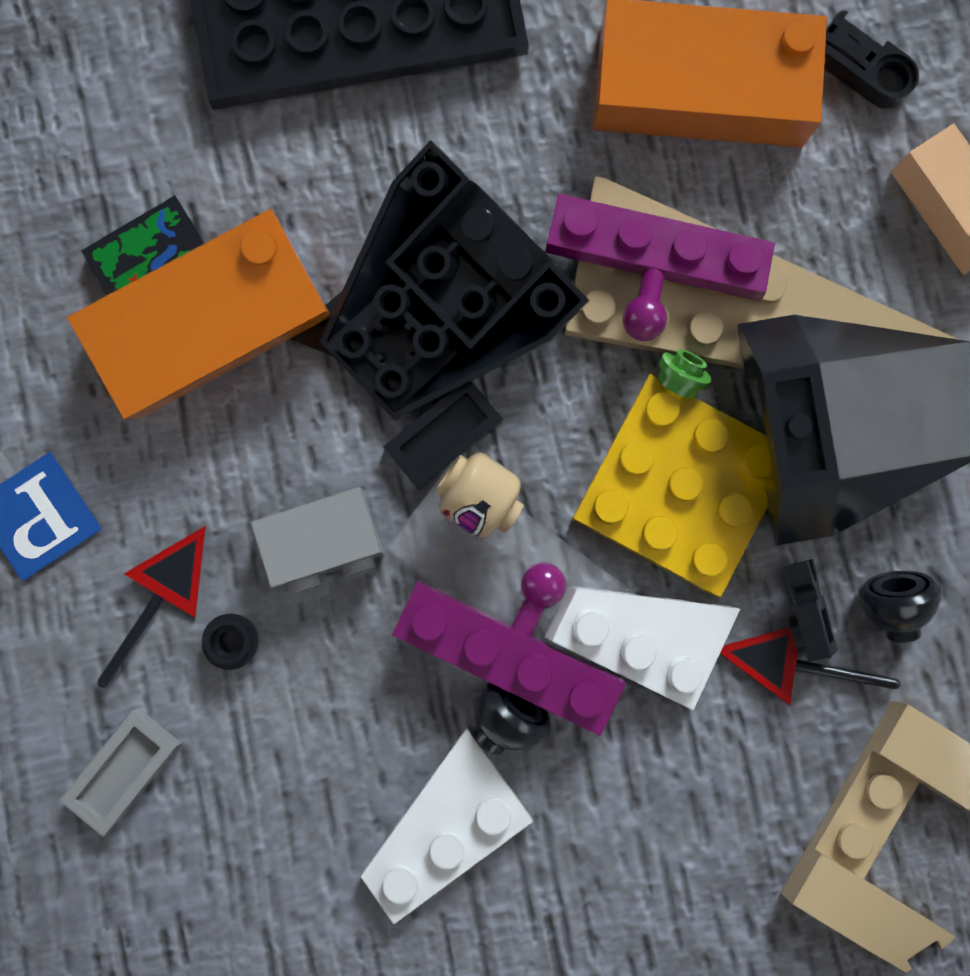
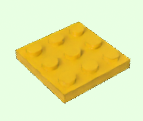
[571,374,776,598]

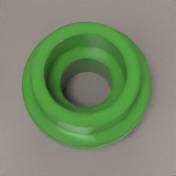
[657,349,711,399]

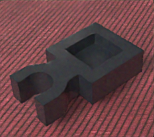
[785,559,838,662]

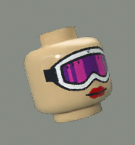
[435,453,524,538]

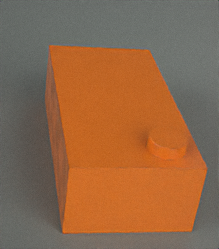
[592,0,827,147]
[67,208,331,419]

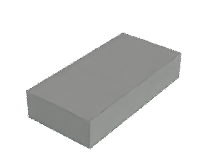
[59,708,181,837]

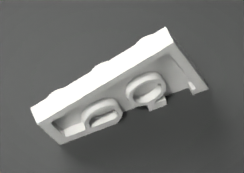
[544,586,740,710]
[361,727,533,924]

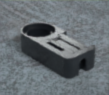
[824,10,919,109]

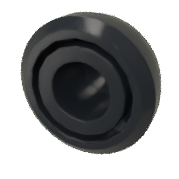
[858,570,941,643]
[475,682,551,755]

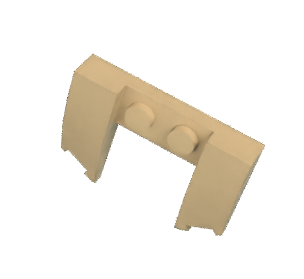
[781,701,970,973]

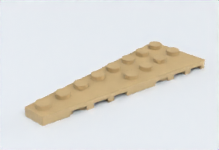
[564,176,959,370]

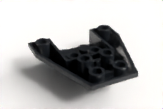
[319,140,590,420]
[737,314,970,545]

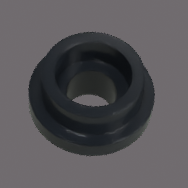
[201,613,259,670]

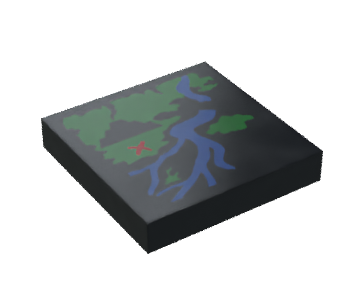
[81,195,205,295]

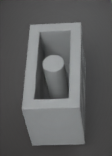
[251,487,384,595]

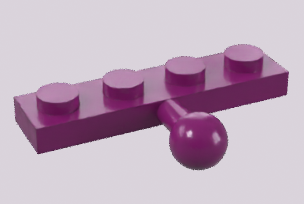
[545,193,775,341]
[392,562,626,736]

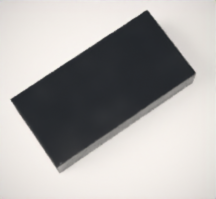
[383,381,503,491]

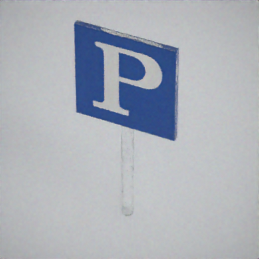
[0,450,103,582]

